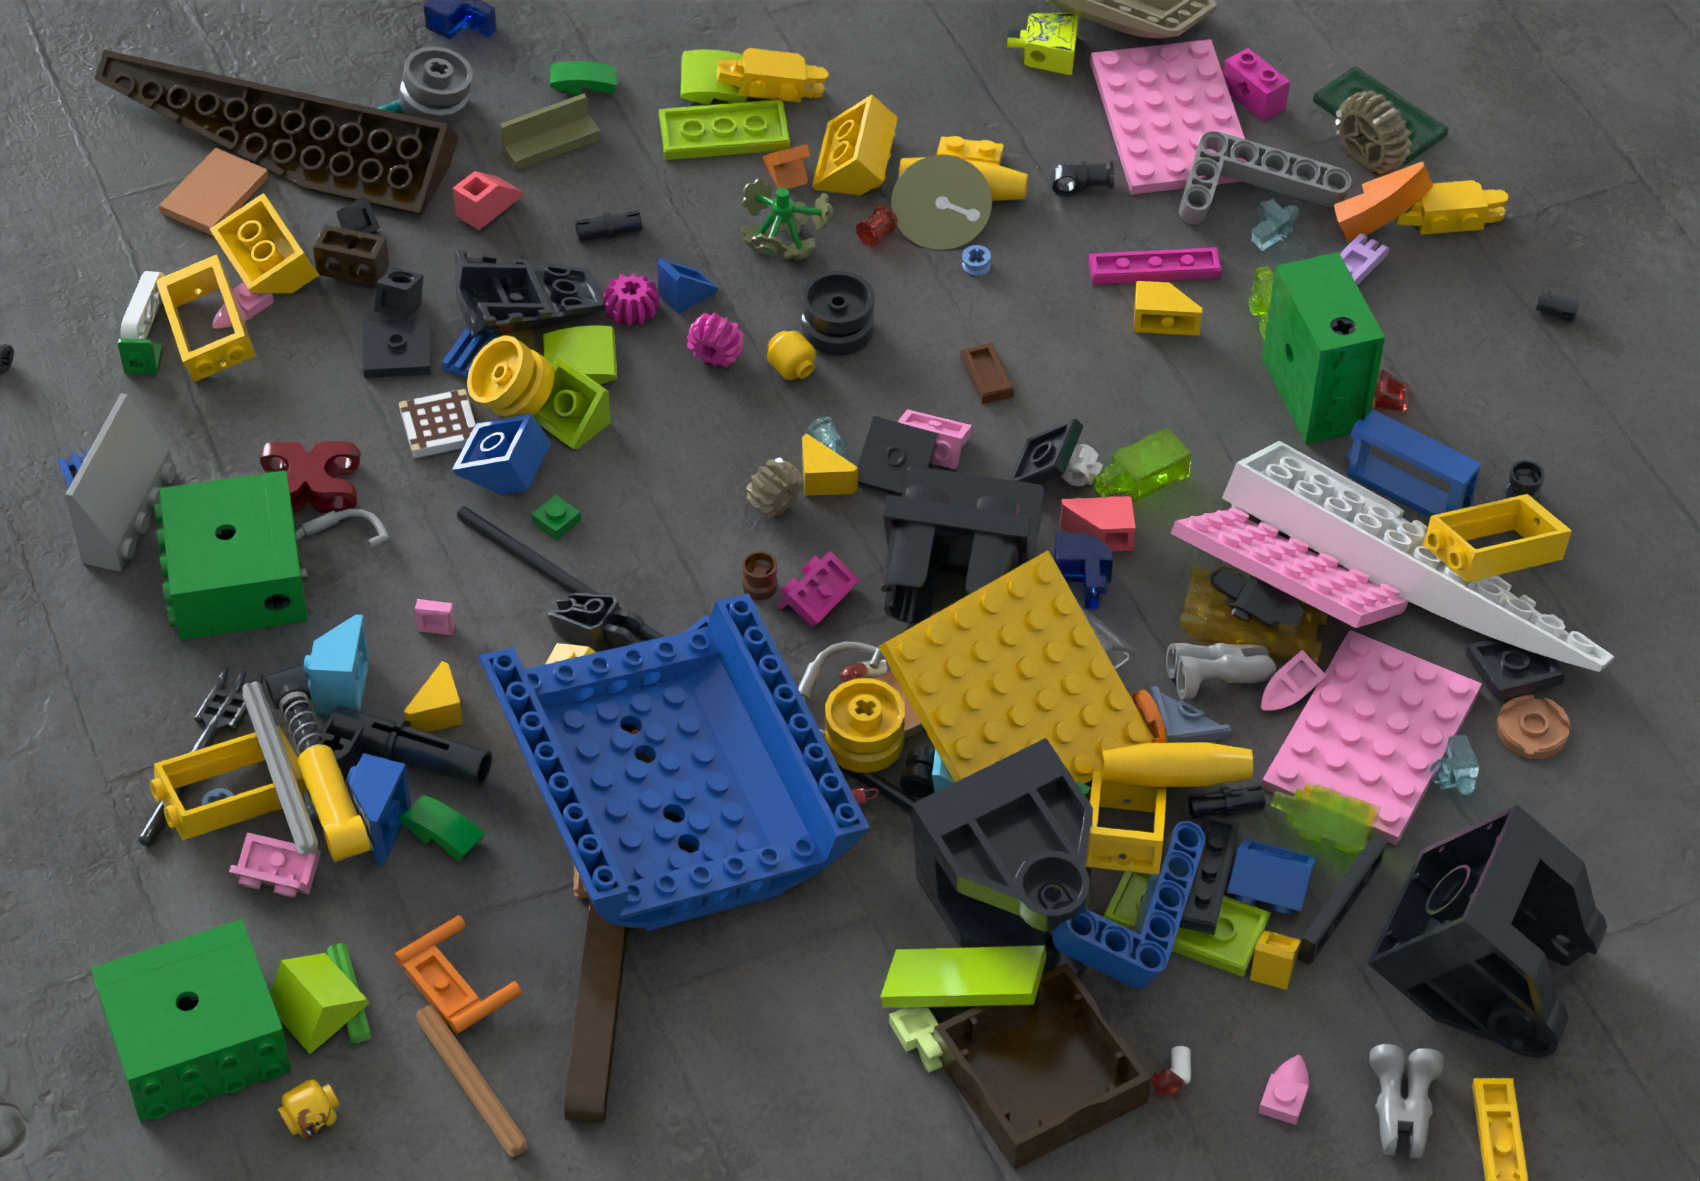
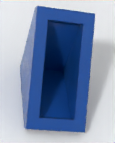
[657,258,718,314]

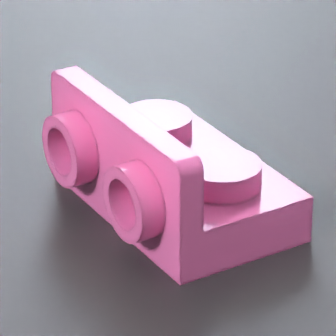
[898,409,972,469]

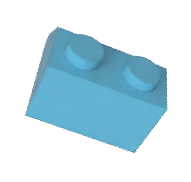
[304,615,370,715]

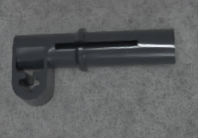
[319,705,492,786]

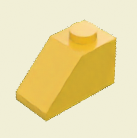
[1134,281,1202,336]

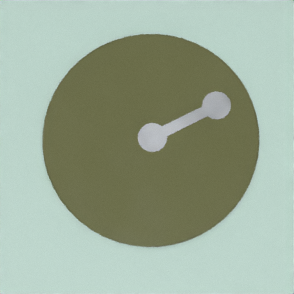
[891,155,992,250]

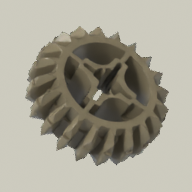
[1334,90,1412,175]

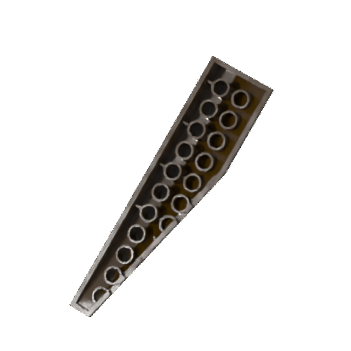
[94,50,459,215]

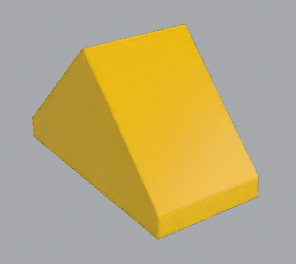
[802,433,858,496]
[403,661,463,732]
[1250,930,1301,990]

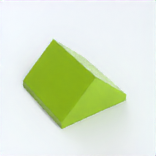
[533,357,611,450]
[270,953,370,1054]

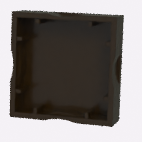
[934,963,1151,1170]

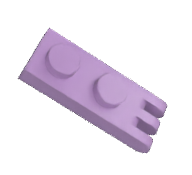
[1340,233,1389,286]

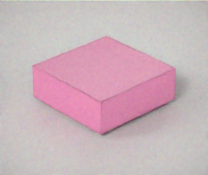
[415,599,455,635]

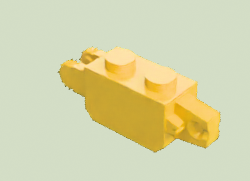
[717,48,829,103]
[1395,180,1509,235]

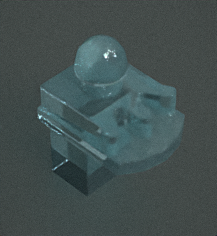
[1251,199,1299,251]
[1429,735,1479,795]

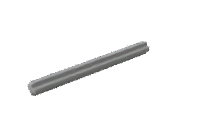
[242,681,318,856]

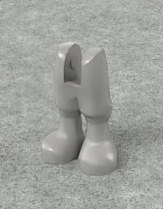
[1166,643,1276,699]
[1369,1044,1444,1159]

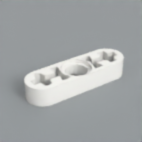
[121,271,164,339]

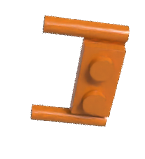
[394,915,522,1034]

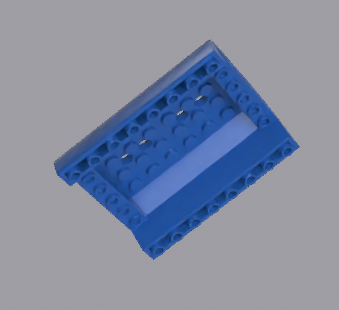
[479,593,870,931]

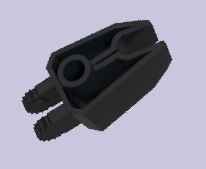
[1208,569,1305,632]
[547,593,645,652]

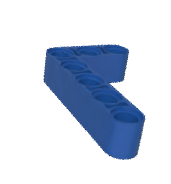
[1052,821,1205,989]

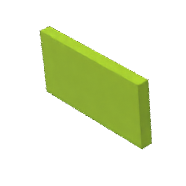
[659,99,790,160]
[1103,871,1271,977]
[880,946,1047,1008]

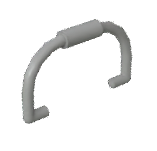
[296,509,389,578]
[798,641,883,739]

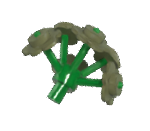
[740,179,833,260]

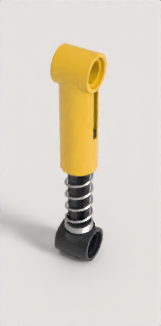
[265,664,371,862]

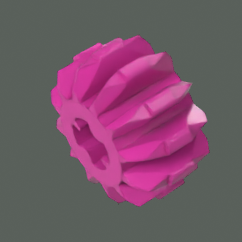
[603,272,660,328]
[687,312,745,368]

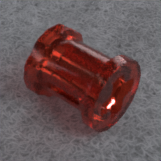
[856,205,898,247]

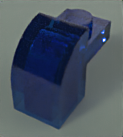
[423,0,497,39]
[1054,532,1113,609]

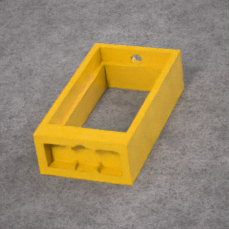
[156,254,256,382]
[1423,494,1572,583]
[150,725,308,841]
[1087,771,1167,875]

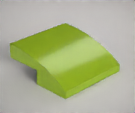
[680,50,747,105]
[543,326,617,385]

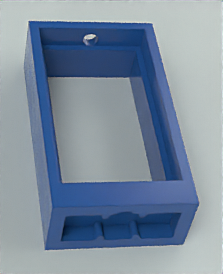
[1346,409,1481,518]

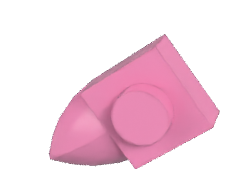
[212,282,274,329]
[1261,650,1326,711]
[1259,1055,1309,1125]

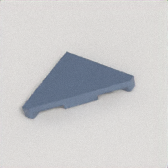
[1150,686,1231,743]

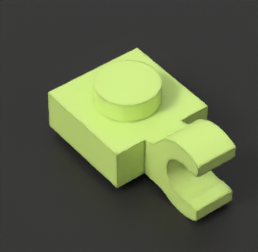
[889,1007,943,1072]

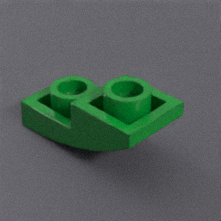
[549,61,616,95]
[399,795,486,862]

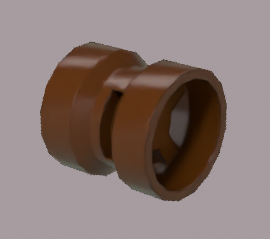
[742,551,777,600]

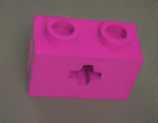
[1223,48,1290,122]

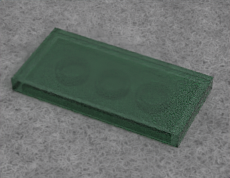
[1313,65,1449,165]

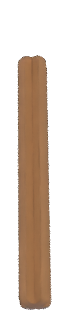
[416,1005,528,1158]

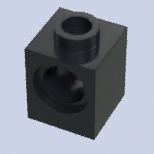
[374,267,423,320]

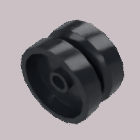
[802,270,875,355]

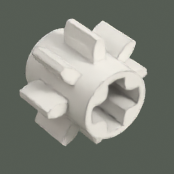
[1062,444,1103,486]

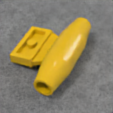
[898,136,1028,201]
[1101,742,1253,788]

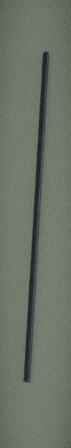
[457,506,918,814]

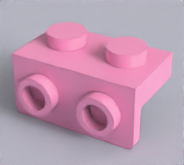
[229,832,321,898]

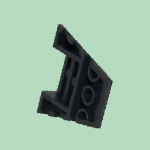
[454,249,606,336]

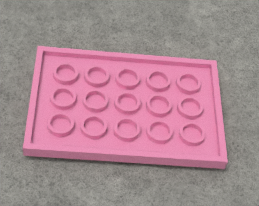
[1090,39,1247,195]
[1170,508,1409,628]
[1262,630,1482,846]

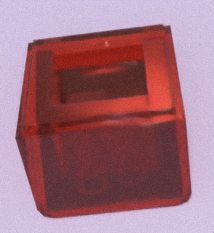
[1373,369,1409,411]

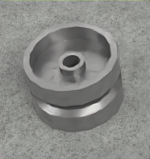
[399,47,473,125]

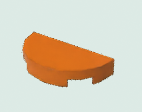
[1129,689,1167,743]

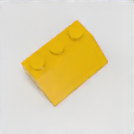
[812,95,898,196]
[210,193,319,293]

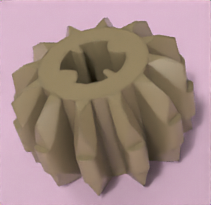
[746,457,804,518]

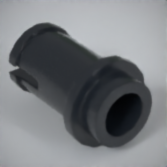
[1535,290,1580,321]

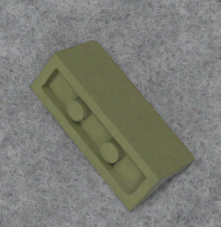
[500,94,601,171]

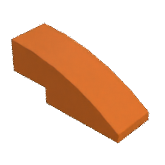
[1334,161,1433,243]

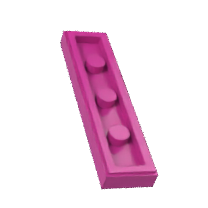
[1088,247,1222,285]

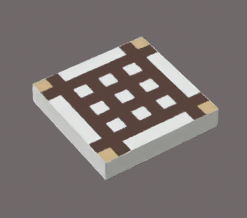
[399,389,476,459]

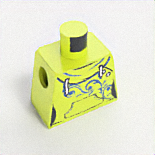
[1007,13,1078,75]

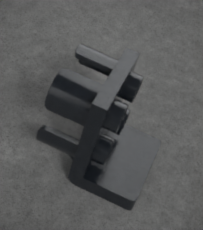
[881,466,1044,625]

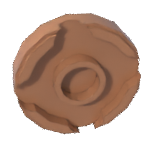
[1496,695,1570,759]

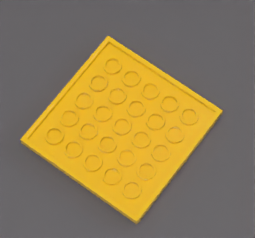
[878,550,1154,784]

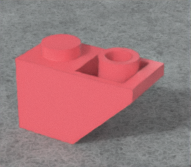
[453,171,523,230]
[1060,496,1136,552]

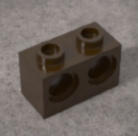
[313,224,390,287]

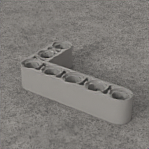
[1179,131,1351,225]

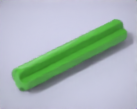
[327,943,371,1045]

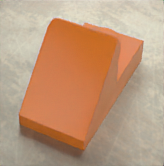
[762,144,810,189]

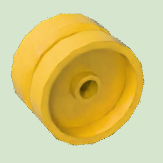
[467,336,554,419]
[825,678,905,773]

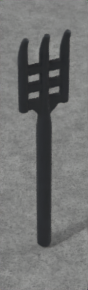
[139,666,264,846]

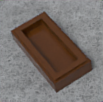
[960,343,1014,404]

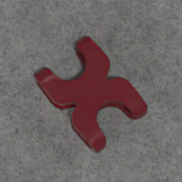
[260,441,361,514]

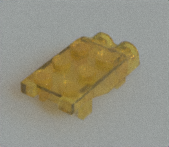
[1179,566,1329,665]

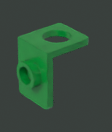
[118,339,163,374]

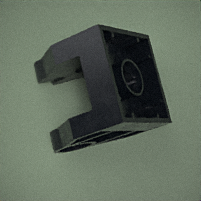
[911,738,1093,978]
[1367,804,1607,1058]

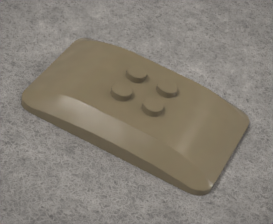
[1044,0,1217,38]

